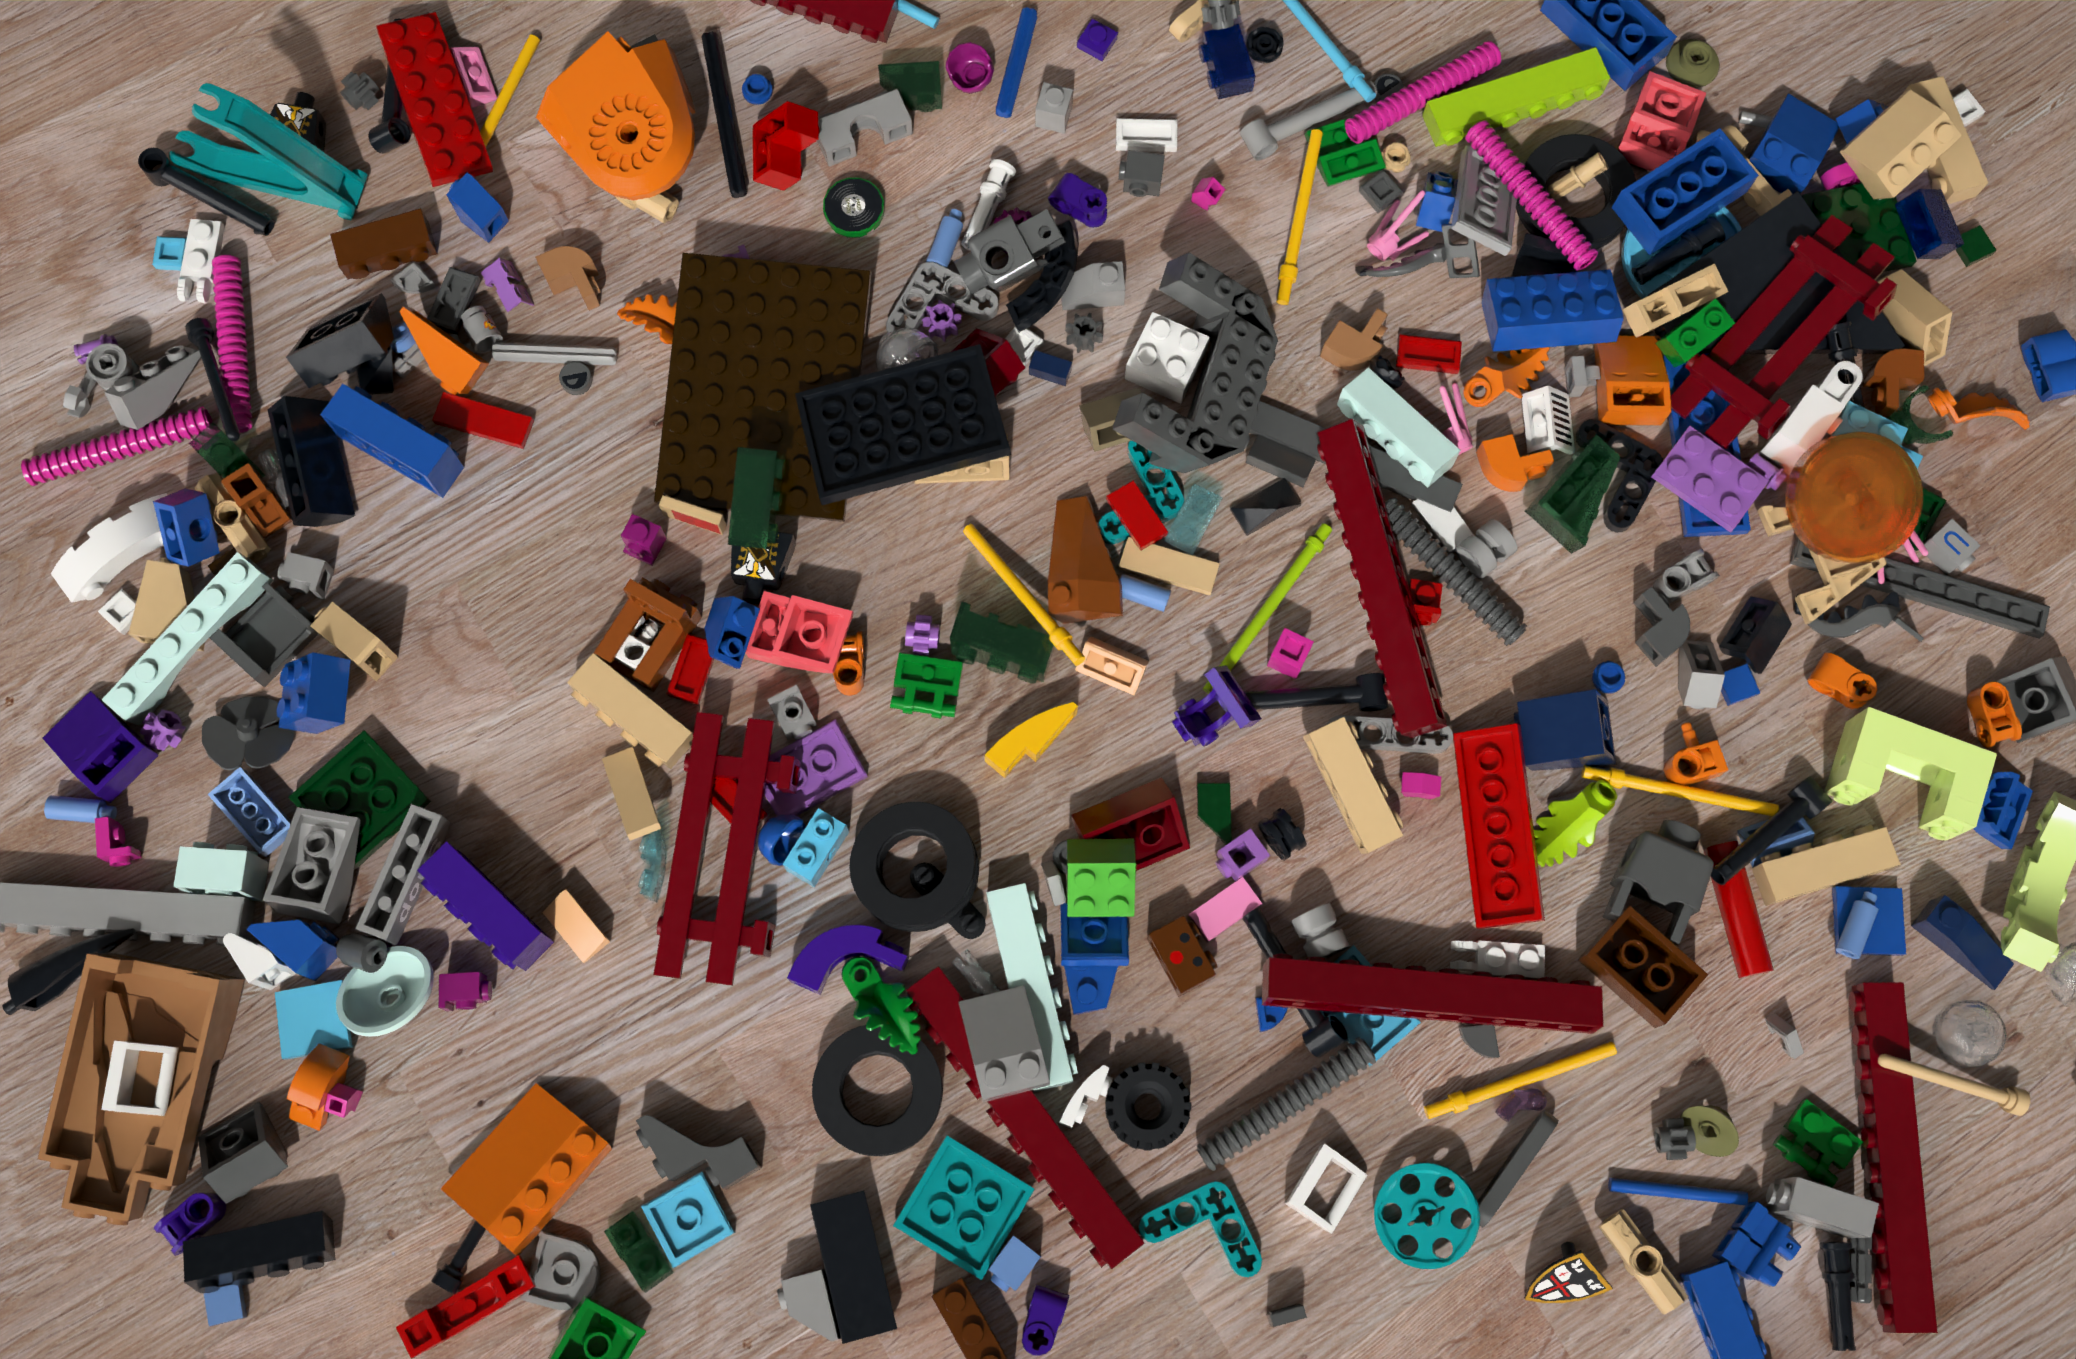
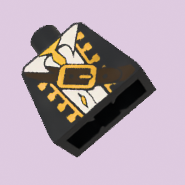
[270,92,326,152]
[731,525,796,604]

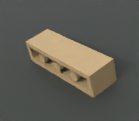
[1903,76,1988,206]
[567,653,693,769]
[1303,717,1403,854]
[1752,825,1901,906]

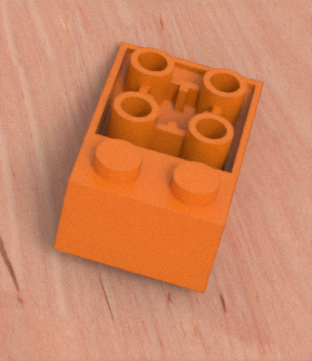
[1594,336,1671,425]

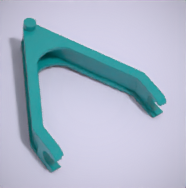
[169,83,368,220]

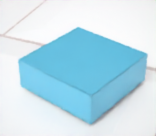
[152,236,187,271]

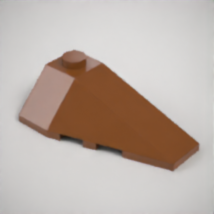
[1048,496,1123,624]

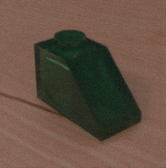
[878,61,942,112]

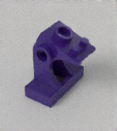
[1172,665,1262,747]

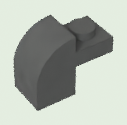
[1634,587,1690,667]

